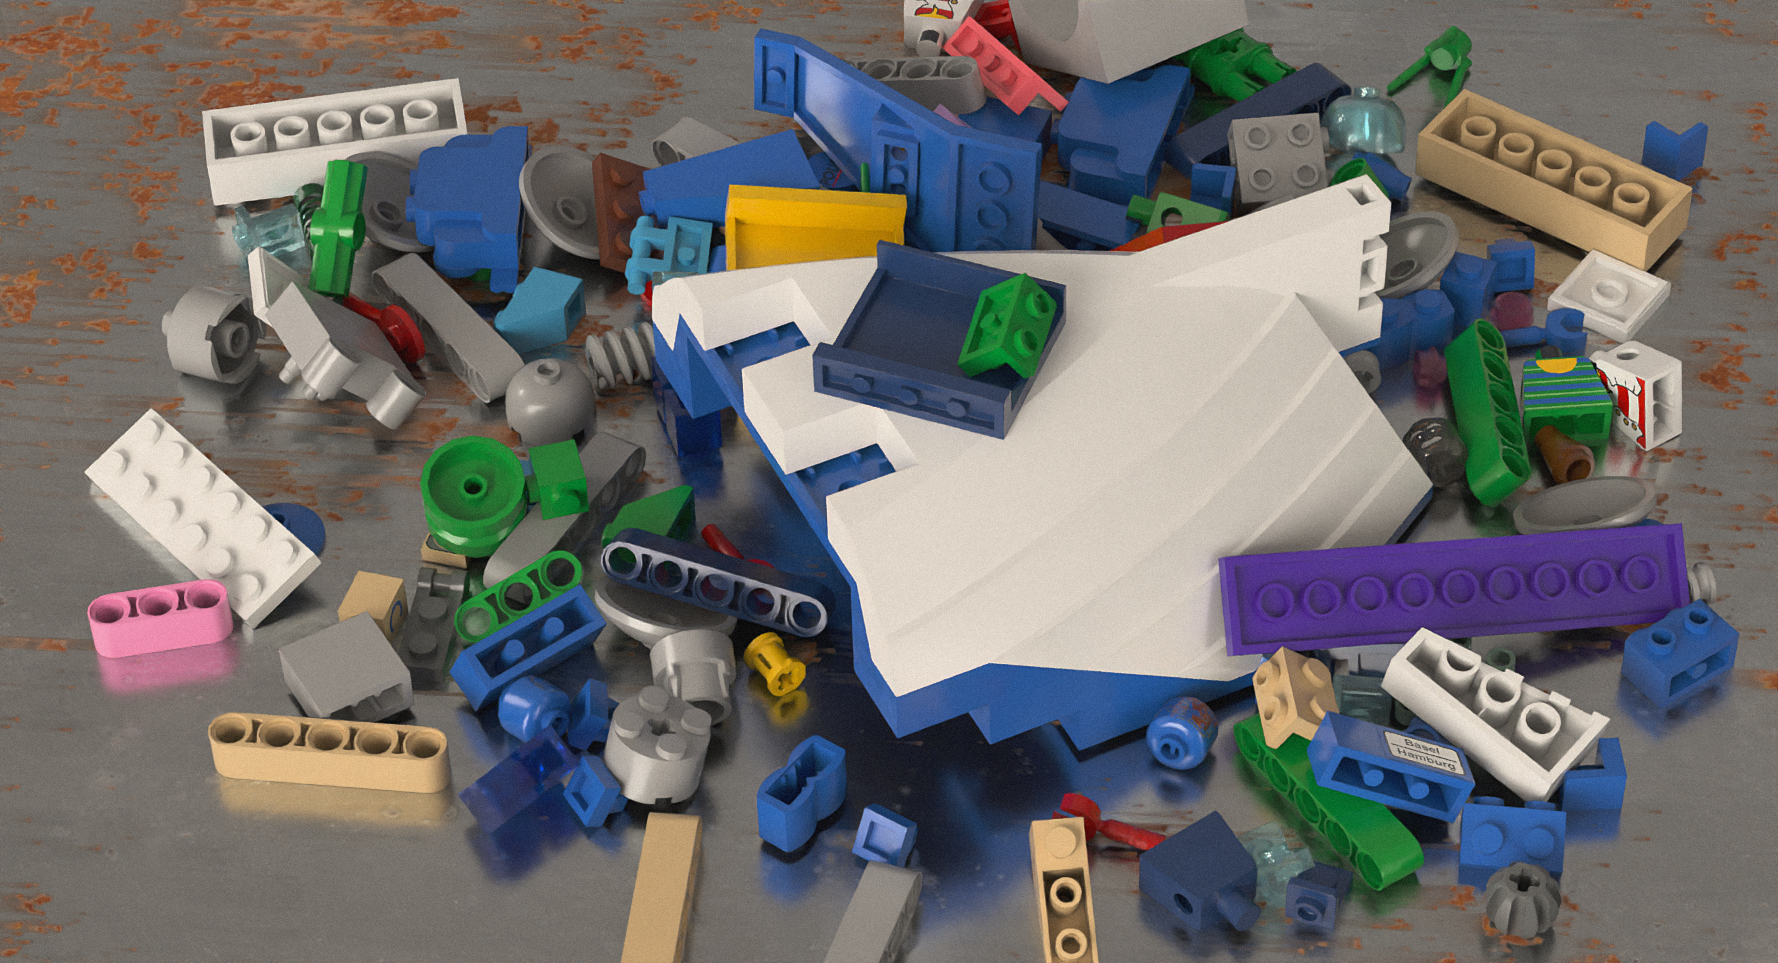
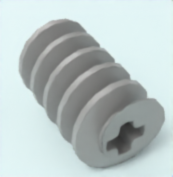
[586,322,665,391]

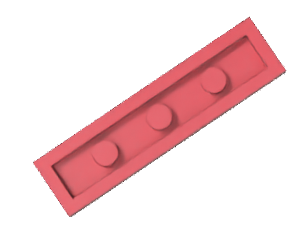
[942,16,1069,116]

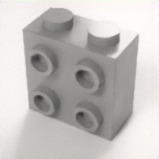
[1227,113,1334,216]
[279,611,415,723]

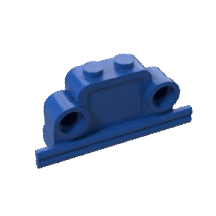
[1050,65,1196,208]
[406,126,532,293]

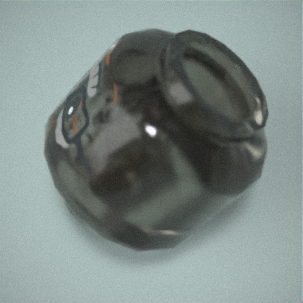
[1402,417,1469,487]

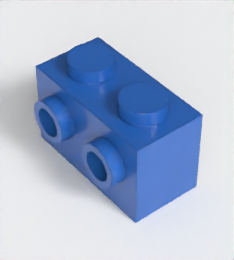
[1621,599,1740,708]

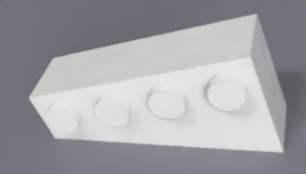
[1381,627,1611,802]

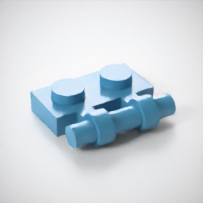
[625,216,713,295]

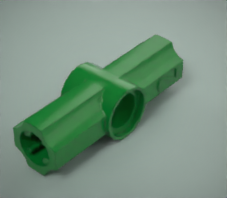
[308,159,368,298]

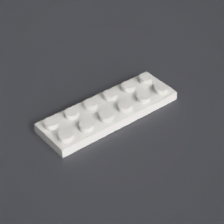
[85,408,322,629]

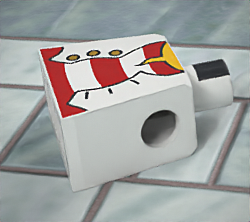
[904,0,984,57]
[1589,341,1682,451]

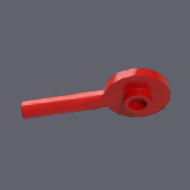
[332,292,425,364]

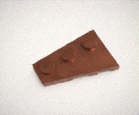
[592,152,658,273]

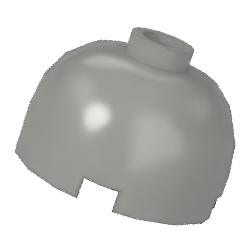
[505,358,597,446]

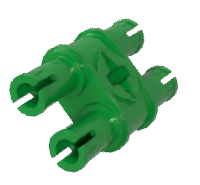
[1171,28,1297,102]

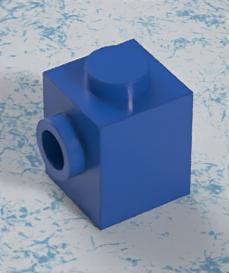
[1440,251,1497,327]

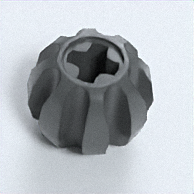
[1483,861,1562,939]

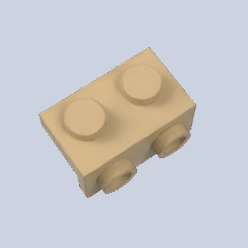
[1252,646,1339,749]

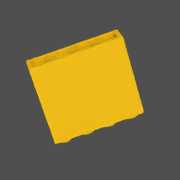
[725,185,907,271]

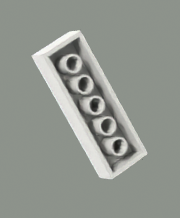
[202,78,467,206]

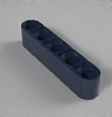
[1164,63,1352,182]
[601,528,836,637]

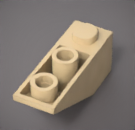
[1029,817,1099,963]

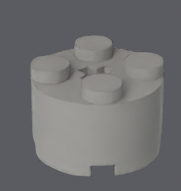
[161,284,266,384]
[602,686,711,804]

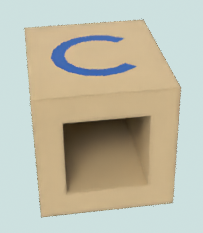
[338,570,408,646]

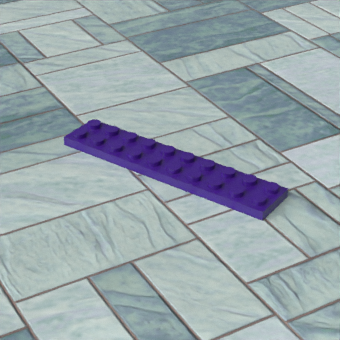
[1218,523,1690,657]

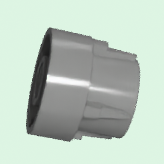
[650,629,737,725]

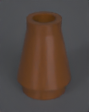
[1534,425,1595,484]

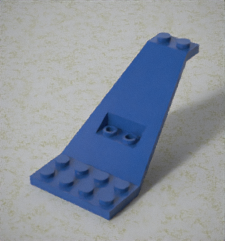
[754,28,1042,253]

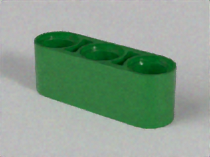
[454,550,584,643]

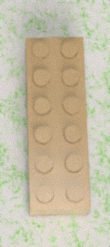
[1415,89,1693,272]

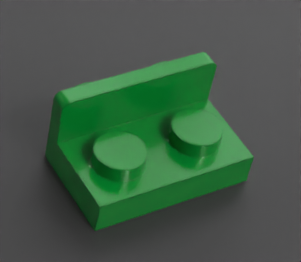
[957,273,1057,379]

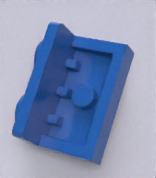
[1459,797,1567,875]

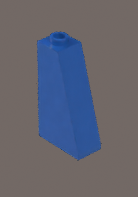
[639,129,820,230]

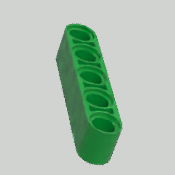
[1444,318,1531,508]
[1233,712,1424,891]

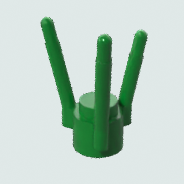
[1387,26,1472,109]

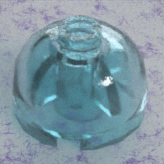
[1320,86,1406,153]

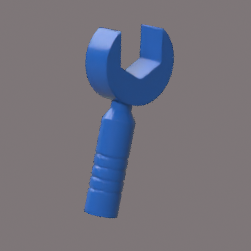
[1500,308,1588,352]

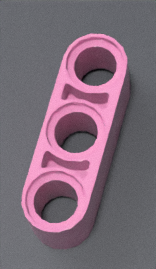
[87,579,234,658]

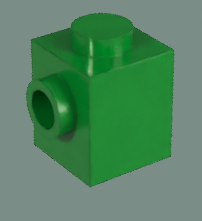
[524,439,589,520]

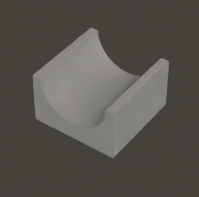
[1008,0,1250,84]

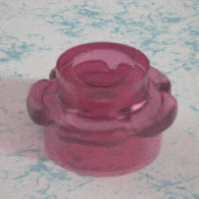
[1490,292,1534,331]
[1413,346,1447,391]

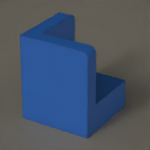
[1641,121,1708,181]
[1190,163,1237,220]
[1557,737,1627,811]

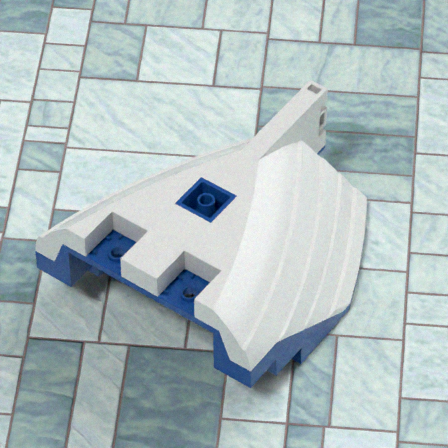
[652,174,1433,750]

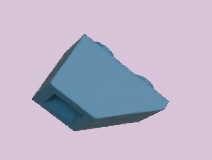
[493,266,586,355]

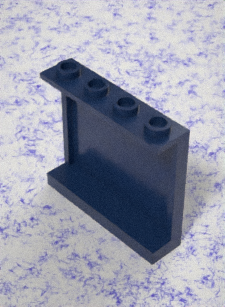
[812,240,1066,440]

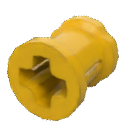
[743,632,806,696]

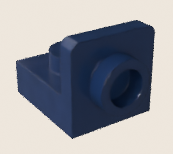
[1285,858,1354,930]

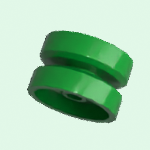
[420,435,529,558]

